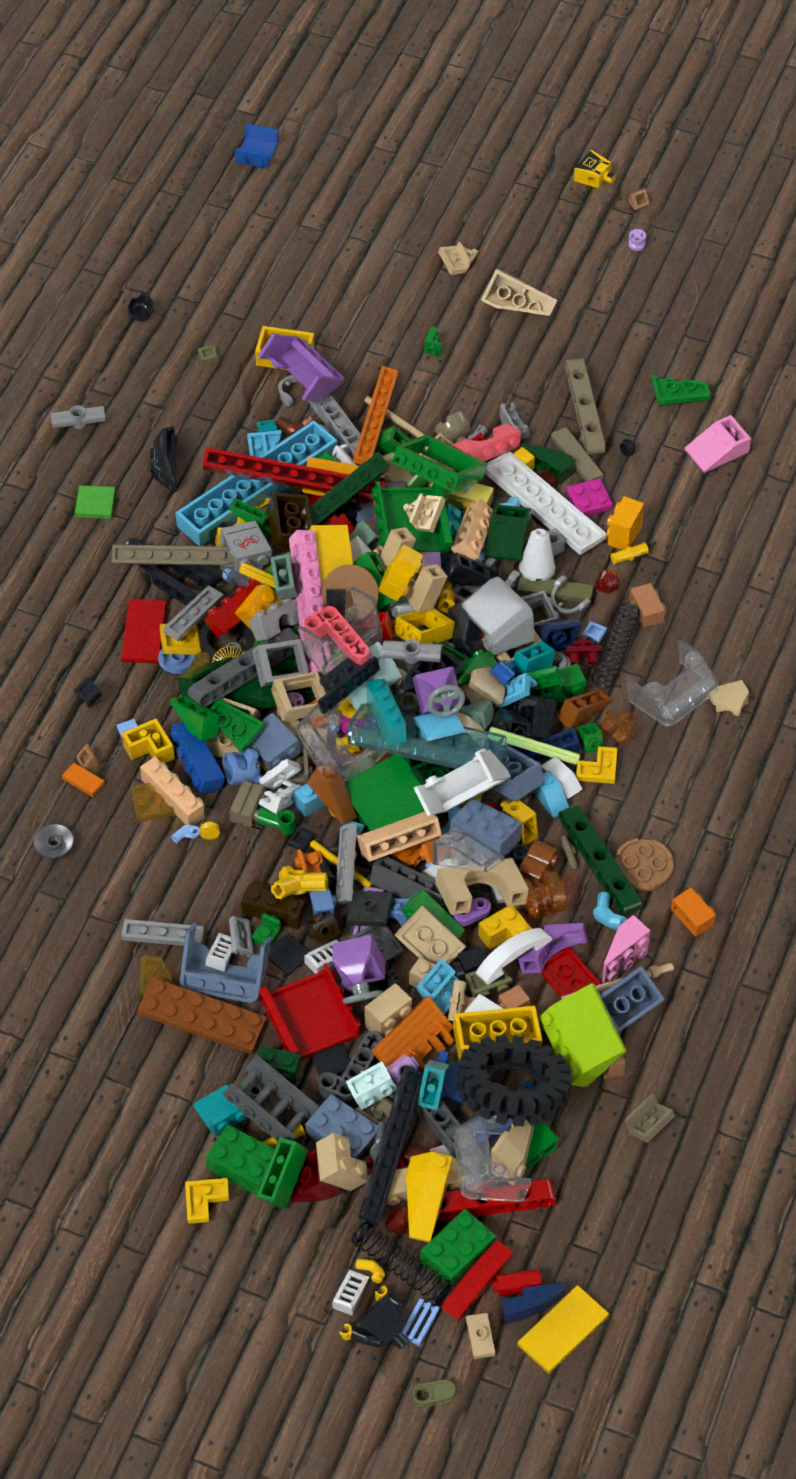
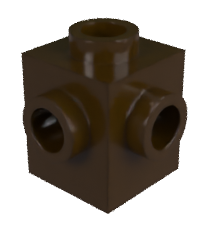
[306,913,340,944]

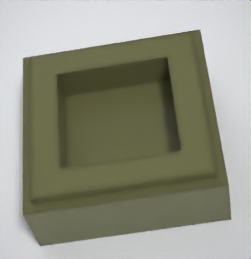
[198,345,219,365]

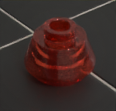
[596,570,620,594]
[385,1207,409,1234]

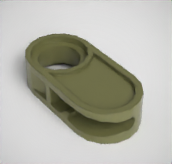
[412,1380,455,1408]

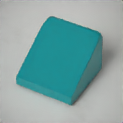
[256,419,277,432]

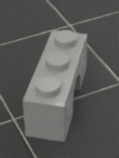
[248,597,299,641]

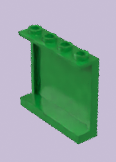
[371,481,452,553]
[344,752,441,832]

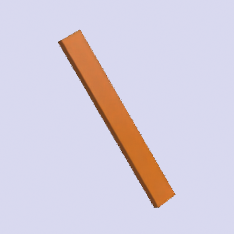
[352,366,399,465]

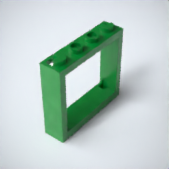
[392,434,488,493]

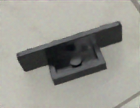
[318,656,380,714]

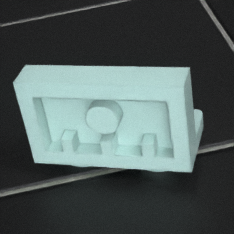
[346,1061,397,1110]

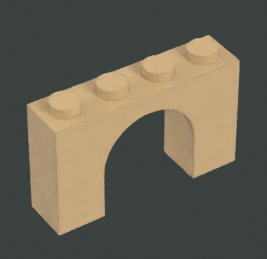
[380,527,448,613]
[435,858,529,915]

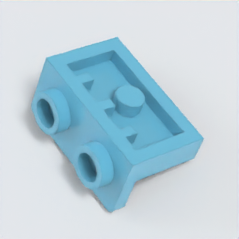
[495,673,537,708]

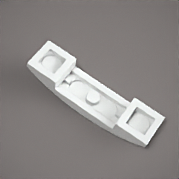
[476,928,552,985]

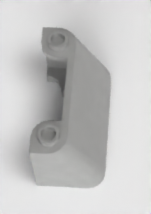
[460,577,534,655]

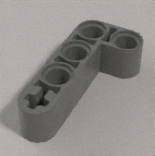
[318,1031,382,1106]

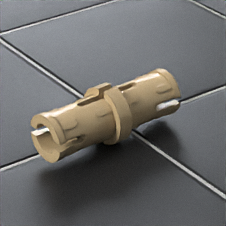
[448,980,467,1023]

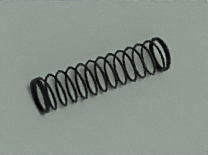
[591,603,641,689]
[351,1221,451,1305]

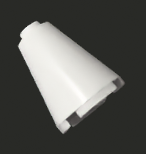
[519,529,556,581]

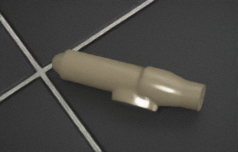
[561,836,578,869]

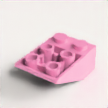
[685,415,751,473]
[602,915,650,984]

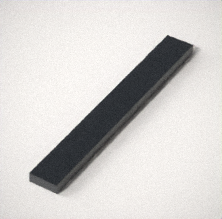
[358,1065,424,1226]

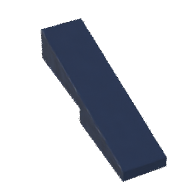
[510,727,582,761]

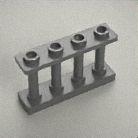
[223,1054,319,1143]

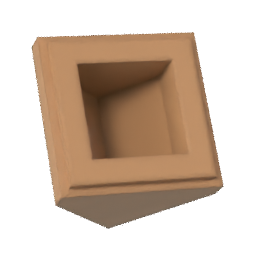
[628,188,650,210]
[76,744,99,770]

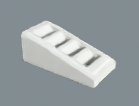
[206,933,233,972]
[304,940,338,974]
[332,1270,369,1316]

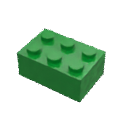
[205,1124,275,1195]
[420,1209,496,1289]

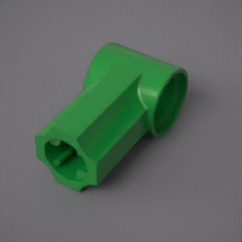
[256,807,297,835]

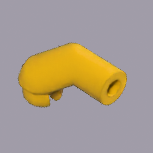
[356,1259,385,1283]

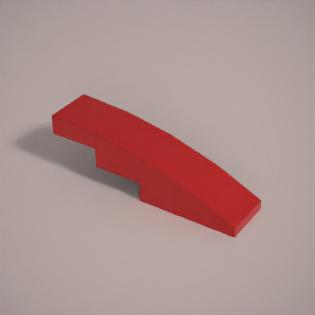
[441,1240,514,1321]

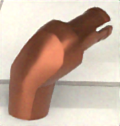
[276,416,320,437]

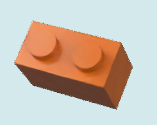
[671,888,716,937]

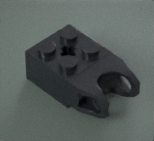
[394,641,464,716]

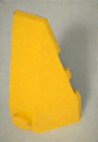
[406,1152,453,1243]

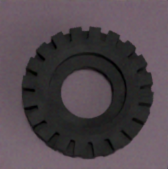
[456,1035,572,1127]

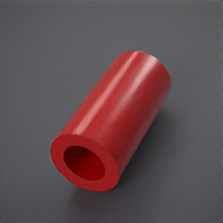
[492,1269,542,1297]

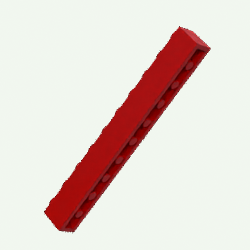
[203,447,386,502]
[204,513,355,637]

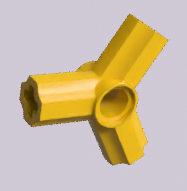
[271,866,328,899]

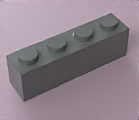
[370,856,447,909]

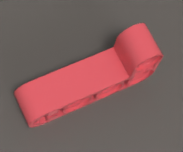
[304,606,370,666]

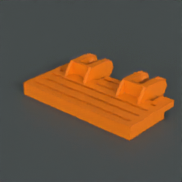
[371,996,454,1075]

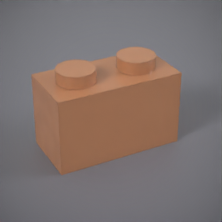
[629,583,666,628]

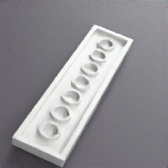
[485,451,607,555]

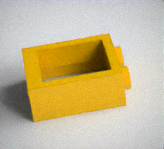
[394,608,455,644]

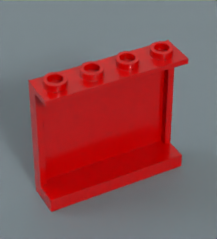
[259,963,361,1060]

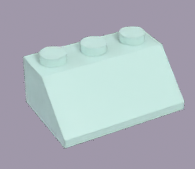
[346,642,402,711]

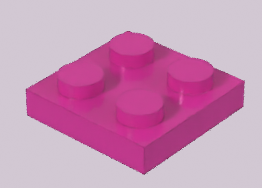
[566,478,613,516]

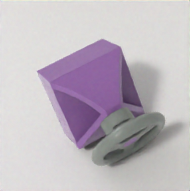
[412,667,465,717]
[332,934,386,1004]

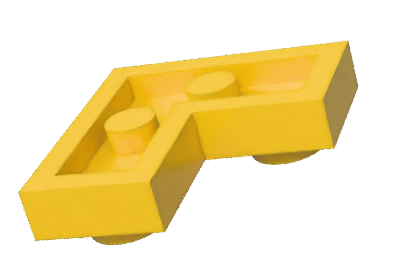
[576,746,617,784]
[185,1178,229,1224]

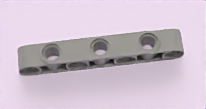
[306,388,374,466]

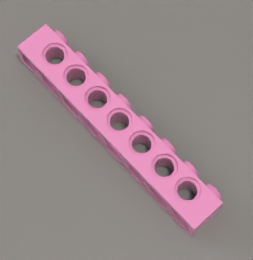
[289,530,332,678]

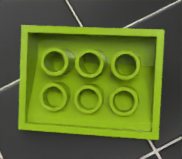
[539,983,626,1087]

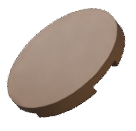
[322,565,378,621]
[615,838,673,891]

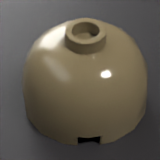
[434,411,471,444]

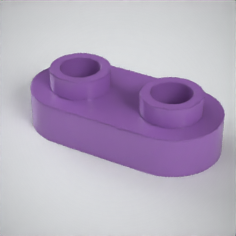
[453,897,491,926]

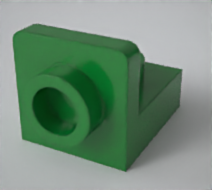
[424,326,442,357]
[577,722,604,753]
[251,913,281,947]

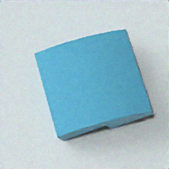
[413,710,464,741]
[416,958,467,1015]

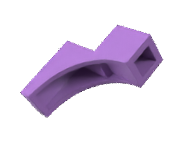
[518,923,587,974]

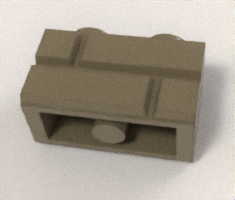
[229,780,267,827]

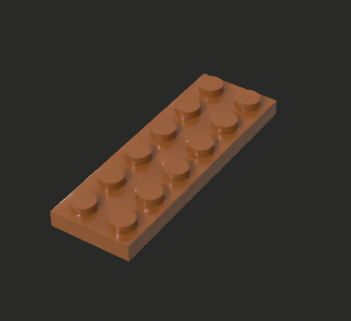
[137,977,266,1054]

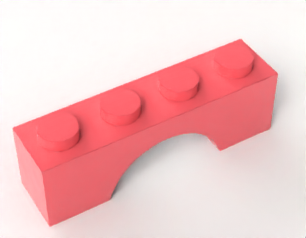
[452,423,521,461]

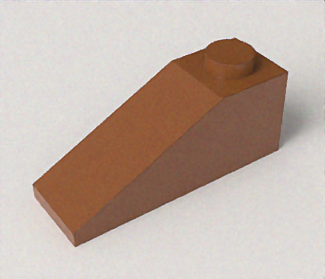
[557,688,613,728]
[306,763,357,825]

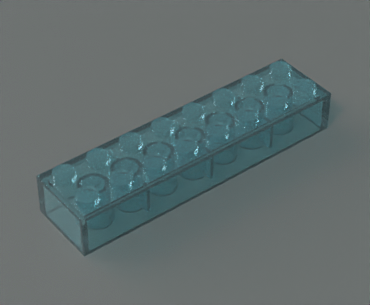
[347,703,507,769]

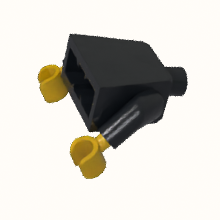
[340,1286,408,1349]

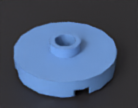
[158,649,196,674]

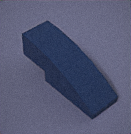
[502,1282,566,1324]

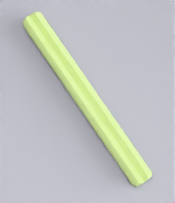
[488,727,580,765]

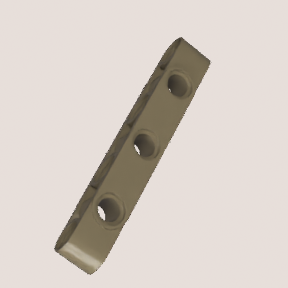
[565,358,605,455]

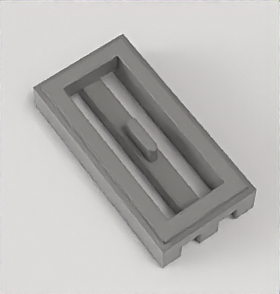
[229,916,253,957]

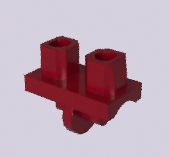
[566,635,601,665]

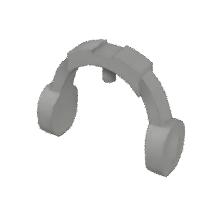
[278,375,299,406]
[551,575,591,616]

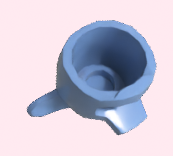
[222,747,266,791]

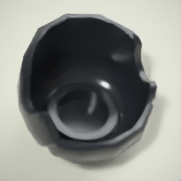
[127,294,154,321]

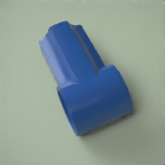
[490,660,516,685]

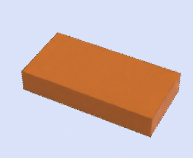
[62,763,105,797]

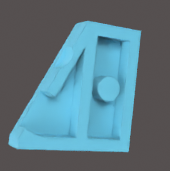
[247,430,282,457]

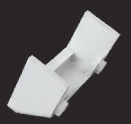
[414,748,511,816]

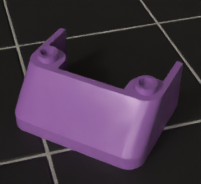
[258,334,344,402]

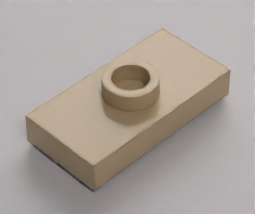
[466,1313,495,1359]

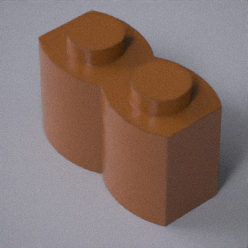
[518,840,559,886]

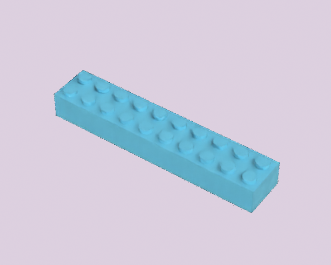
[176,420,338,546]

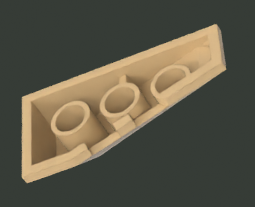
[481,269,558,316]
[491,1119,534,1184]

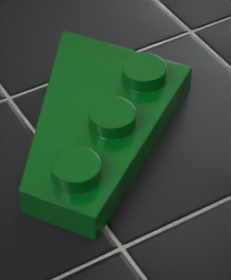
[651,375,710,406]
[209,699,265,755]

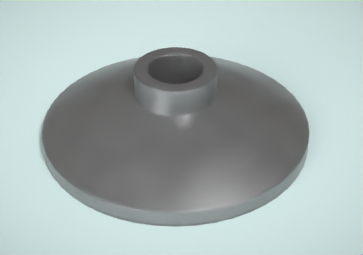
[34,824,73,858]

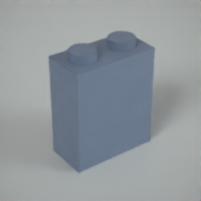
[249,713,303,770]

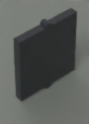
[269,933,310,976]
[311,1043,350,1076]

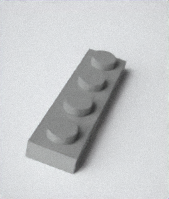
[163,585,223,641]
[335,823,358,905]
[121,919,204,946]

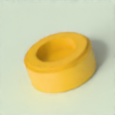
[200,822,220,840]

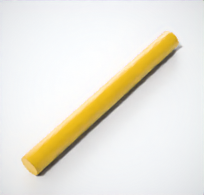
[310,840,373,887]

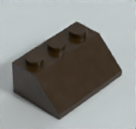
[267,492,312,551]
[241,880,310,930]

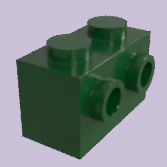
[258,1046,301,1084]

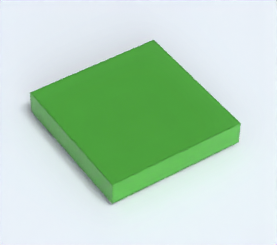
[75,485,116,519]

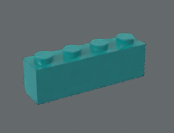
[366,678,406,746]

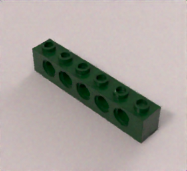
[310,452,390,525]

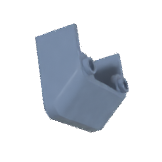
[180,923,272,1003]

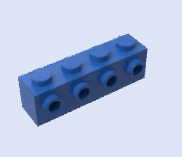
[169,722,225,794]

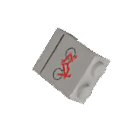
[220,521,272,572]

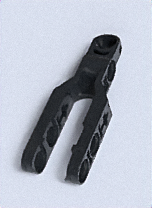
[123,538,216,606]

